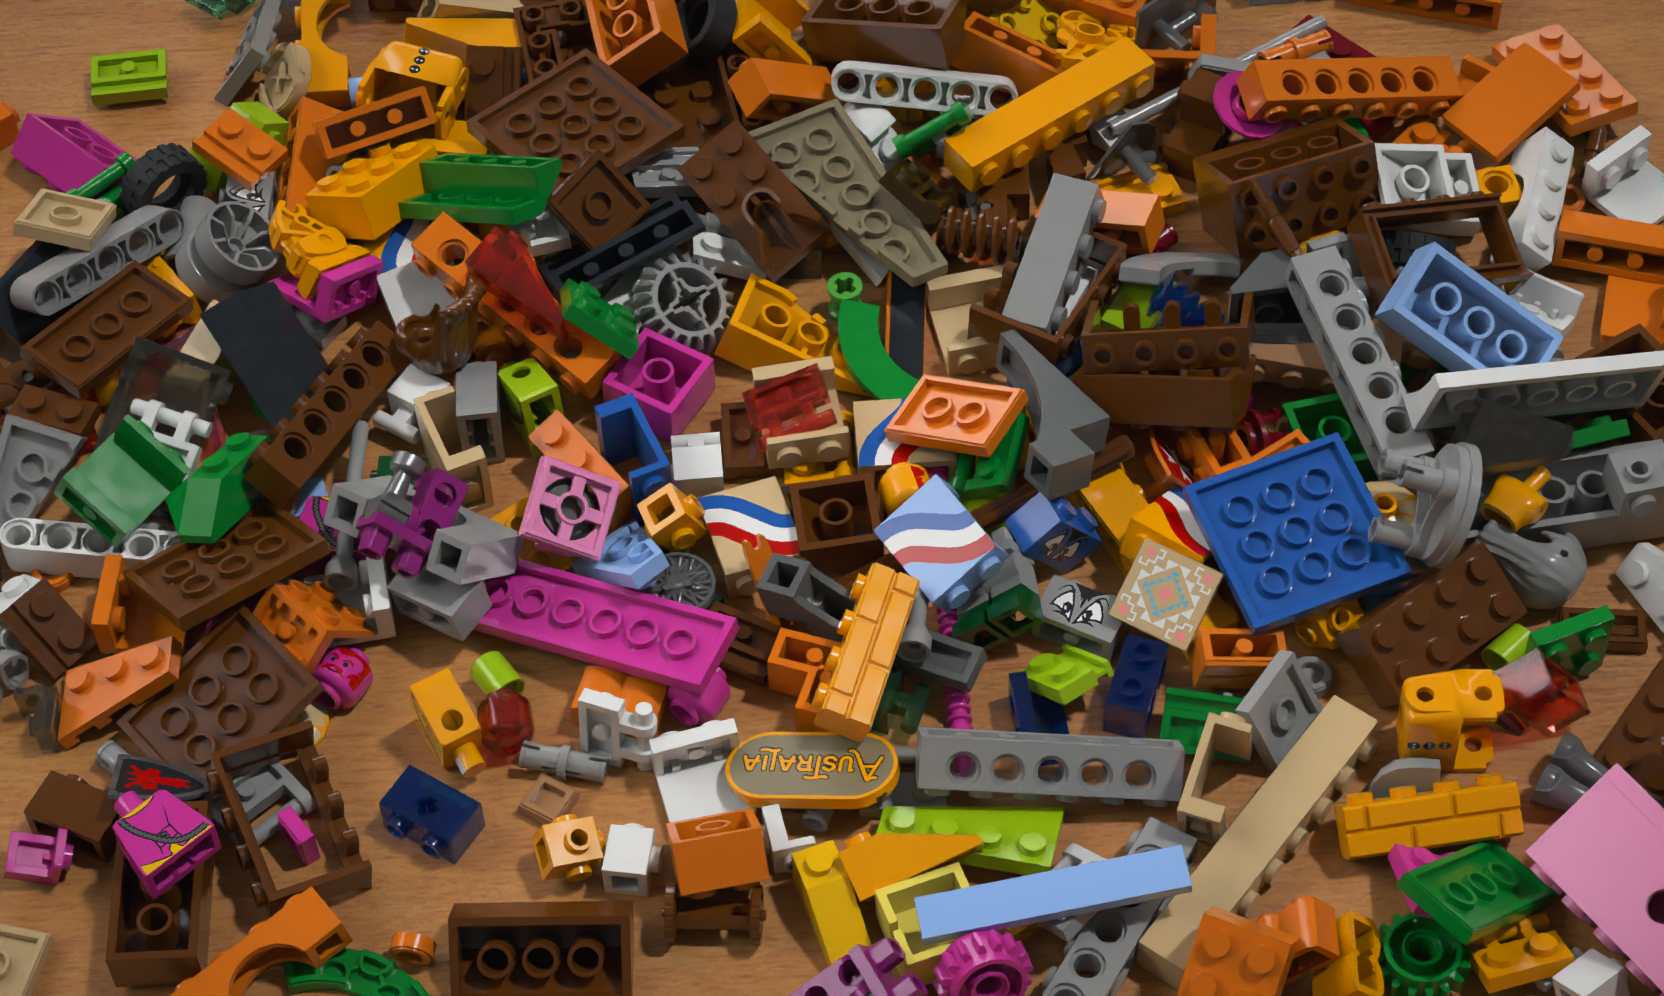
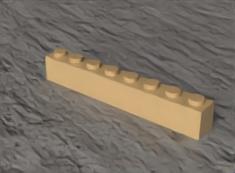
[1136,695,1380,990]

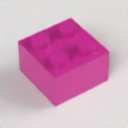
[602,327,715,443]

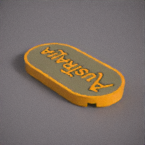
[725,732,900,809]

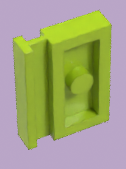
[91,48,169,106]
[1017,643,1114,705]

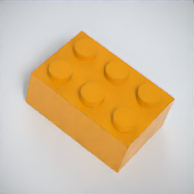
[304,141,438,240]

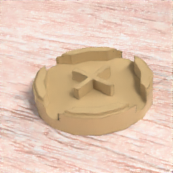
[258,42,312,117]

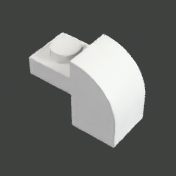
[843,102,908,172]

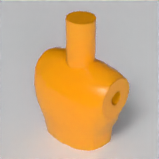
[1480,466,1552,533]

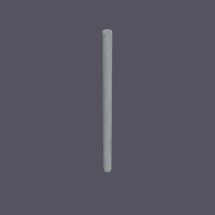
[1106,15,1327,137]

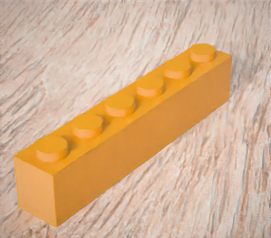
[944,36,1155,193]

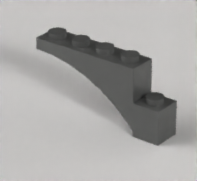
[995,329,1110,500]
[756,552,987,692]

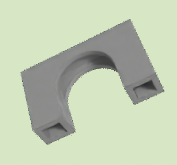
[323,475,524,585]

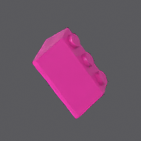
[10,113,137,200]

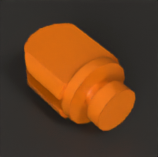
[473,321,512,373]

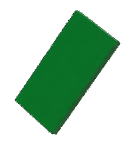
[1396,839,1558,945]

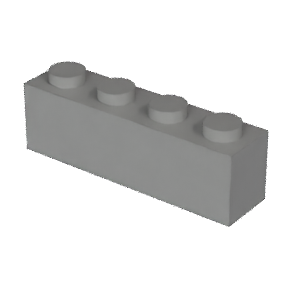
[1002,173,1107,336]

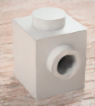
[602,823,663,897]

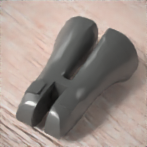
[1530,732,1664,812]

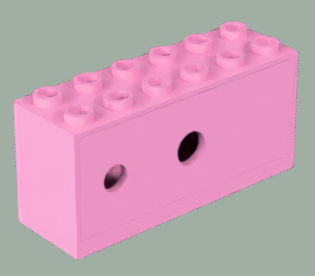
[1525,763,1664,996]

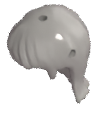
[1474,520,1587,609]

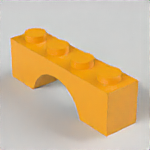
[295,0,352,108]

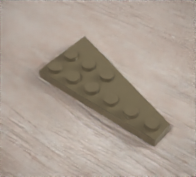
[748,98,948,287]

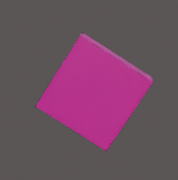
[277,806,320,866]

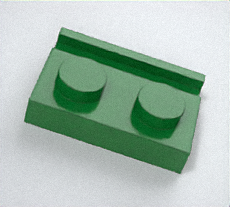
[1160,687,1245,762]

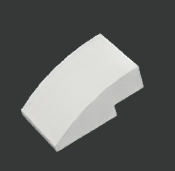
[1375,143,1482,237]

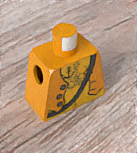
[409,668,486,778]

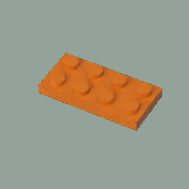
[1492,23,1638,137]

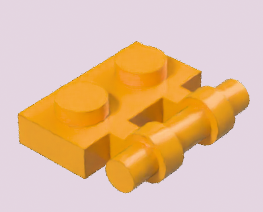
[1462,911,1574,993]

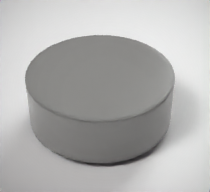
[1298,656,1332,699]

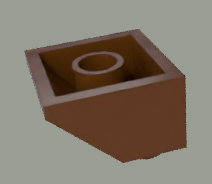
[789,472,885,574]

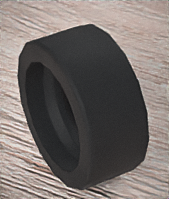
[677,0,737,61]

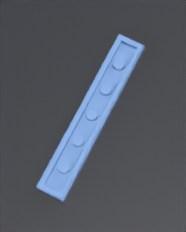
[914,845,1192,945]

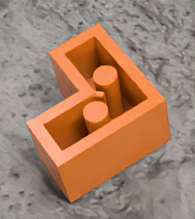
[767,627,841,732]

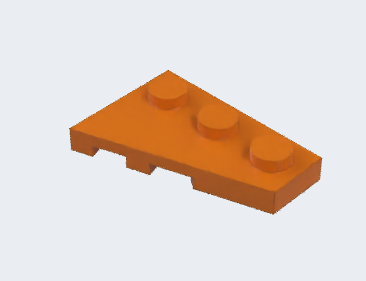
[57,636,182,749]

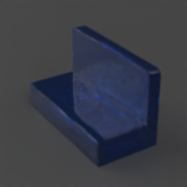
[1008,671,1069,766]

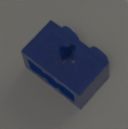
[379,764,486,864]

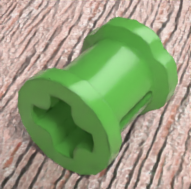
[827,272,863,323]

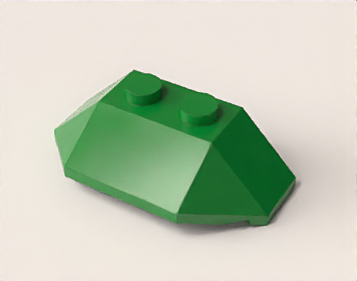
[165,432,274,544]

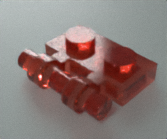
[742,363,838,454]

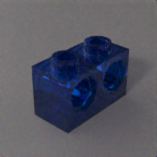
[1103,634,1169,738]

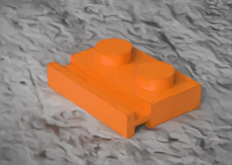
[192,108,288,192]

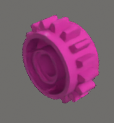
[932,929,1034,996]

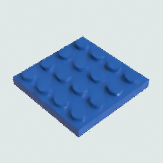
[1183,432,1412,636]

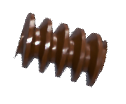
[935,205,1022,264]

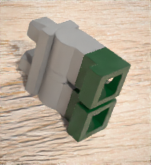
[952,527,1044,652]

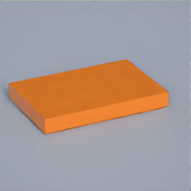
[1442,41,1581,164]
[884,374,1029,458]

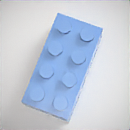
[1374,241,1565,372]

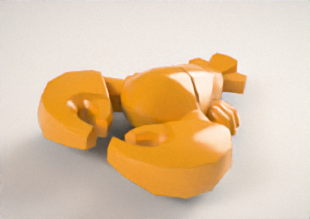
[1055,10,1136,69]

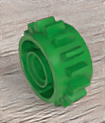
[1378,911,1471,996]

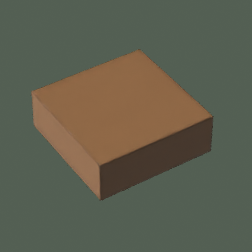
[518,773,580,825]

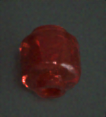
[476,688,535,756]

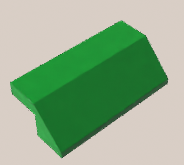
[398,153,562,225]

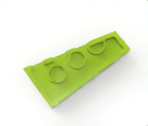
[876,806,1065,875]

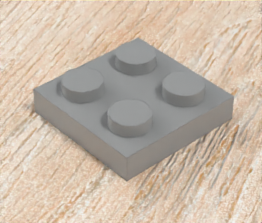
[1235,650,1323,772]

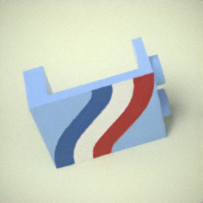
[874,474,1010,613]

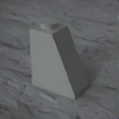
[456,361,505,463]

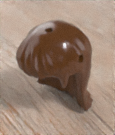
[394,273,488,375]

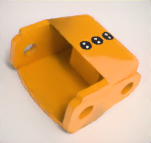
[356,41,469,140]
[1396,669,1505,773]

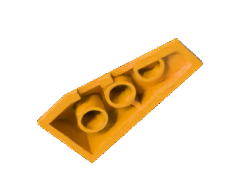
[714,273,872,397]

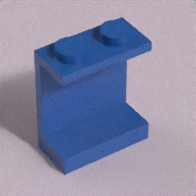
[594,393,672,527]

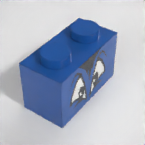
[1005,492,1103,574]

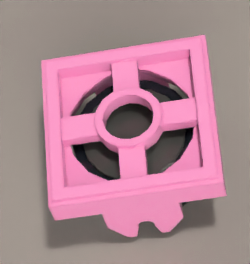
[518,455,621,563]

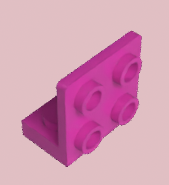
[268,255,384,323]

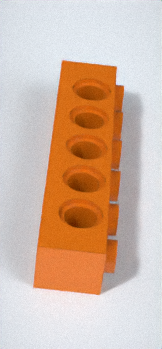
[1236,56,1463,123]
[411,211,621,400]

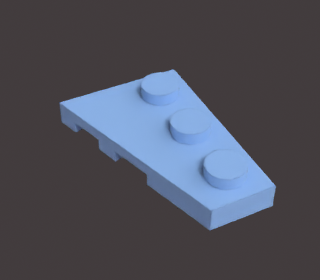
[571,518,670,590]

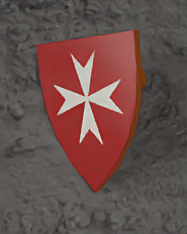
[1143,425,1196,504]

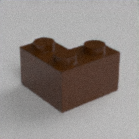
[1159,67,1234,183]

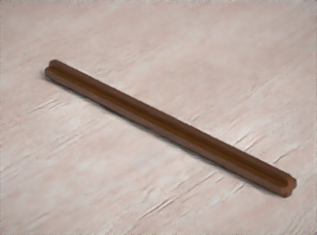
[835,435,1135,591]

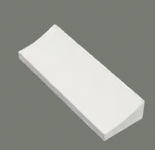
[1402,350,1664,431]

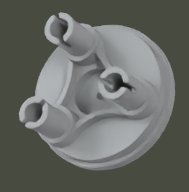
[1368,442,1483,569]

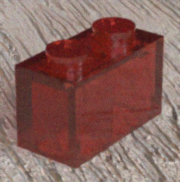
[1493,648,1591,737]

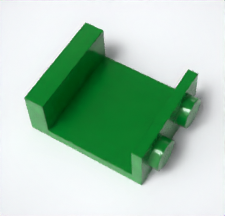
[54,414,190,549]

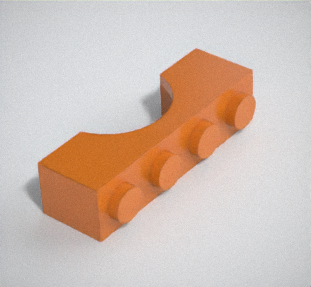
[170,886,353,996]

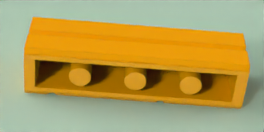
[811,563,920,742]
[1334,773,1524,860]

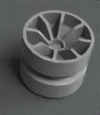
[175,201,281,304]

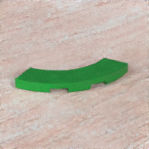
[838,299,919,400]
[282,948,430,996]

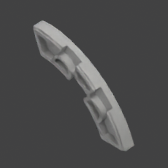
[1119,252,1241,286]

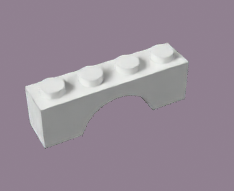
[1490,127,1574,272]

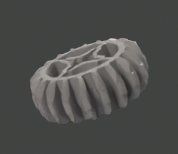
[629,253,735,354]

